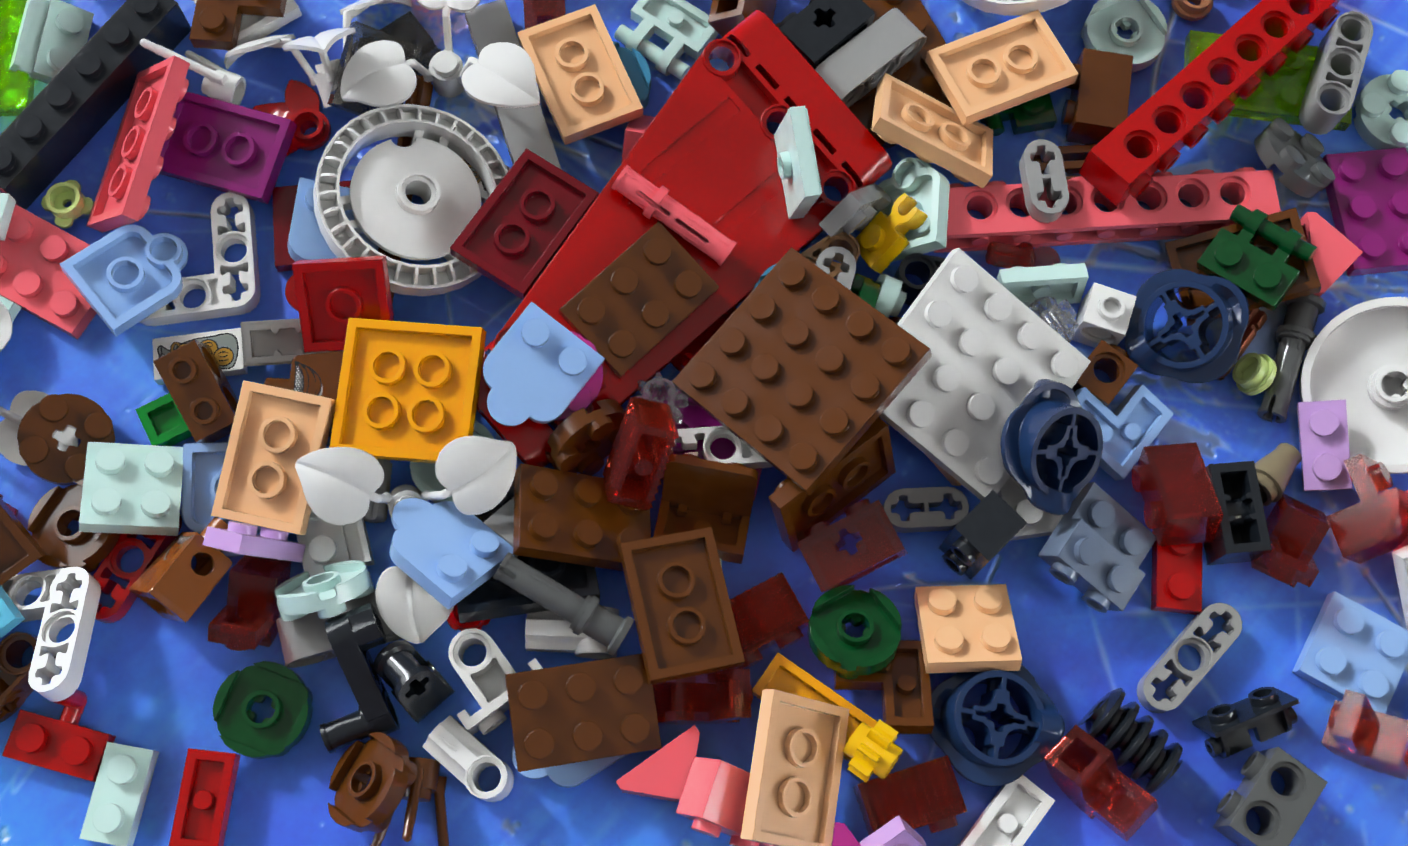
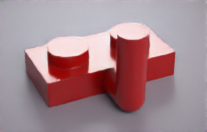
[2,690,116,782]

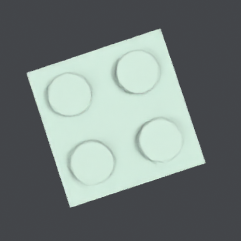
[79,442,183,536]

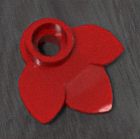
[253,79,331,156]

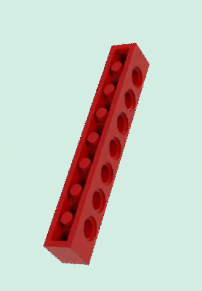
[1079,0,1340,206]

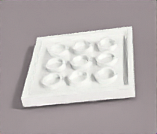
[880,248,1091,501]

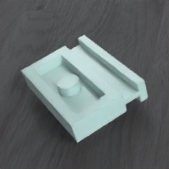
[9,0,94,84]

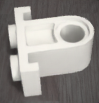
[448,628,543,735]

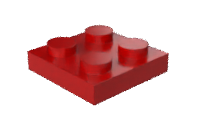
[292,256,394,352]

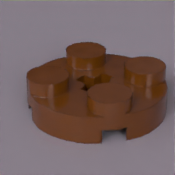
[17,393,115,485]
[545,399,635,476]
[27,480,120,573]
[328,732,417,833]

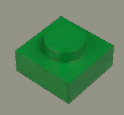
[135,393,192,446]

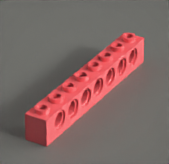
[934,167,1281,253]

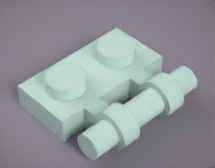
[614,0,719,81]

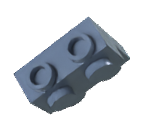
[1038,482,1157,613]

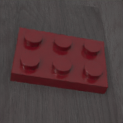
[450,148,599,300]

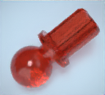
[985,241,1061,268]

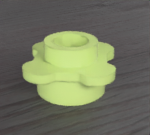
[41,180,94,229]

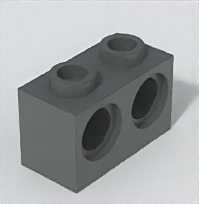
[1213,747,1328,846]

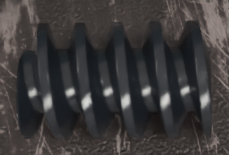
[1077,688,1183,796]

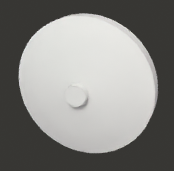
[1299,297,1408,474]

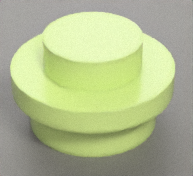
[1232,353,1277,396]

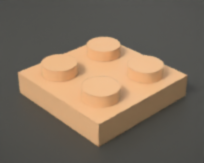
[914,584,1022,674]

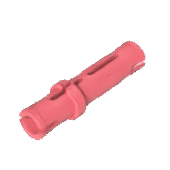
[611,164,737,266]

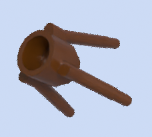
[371,757,449,846]

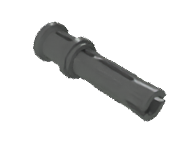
[1257,294,1326,423]
[493,552,634,656]

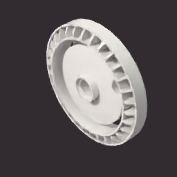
[313,104,508,296]

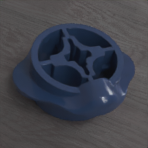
[1125,269,1249,383]
[1000,379,1103,516]
[930,665,1065,787]

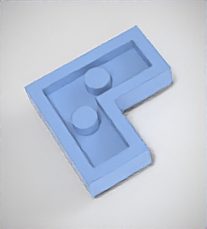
[1075,384,1174,481]

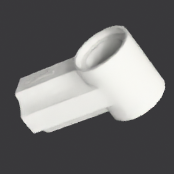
[525,606,619,659]
[422,715,514,802]

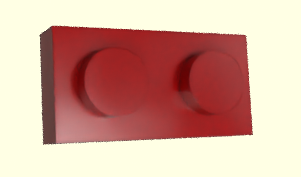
[1151,519,1203,615]
[169,748,241,846]

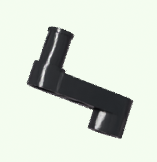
[319,602,400,753]

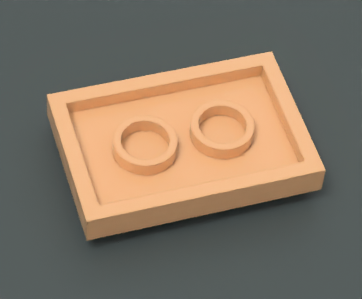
[517,4,643,145]
[925,10,1079,126]
[871,73,993,188]
[211,380,336,535]
[740,689,850,846]

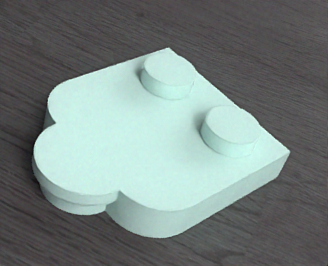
[870,157,950,262]

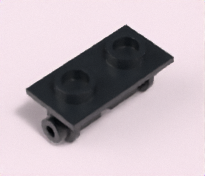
[1192,687,1299,758]

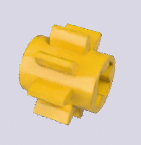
[843,719,903,783]

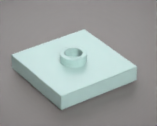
[774,105,822,219]

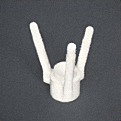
[140,39,246,105]

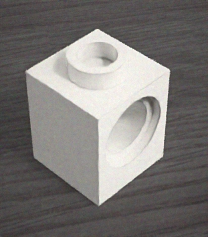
[1070,282,1137,348]

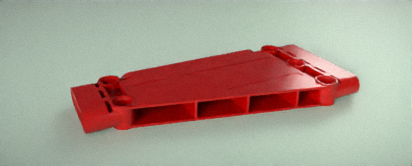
[476,10,892,467]

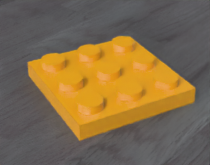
[329,318,486,464]

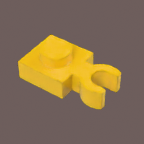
[856,193,927,274]

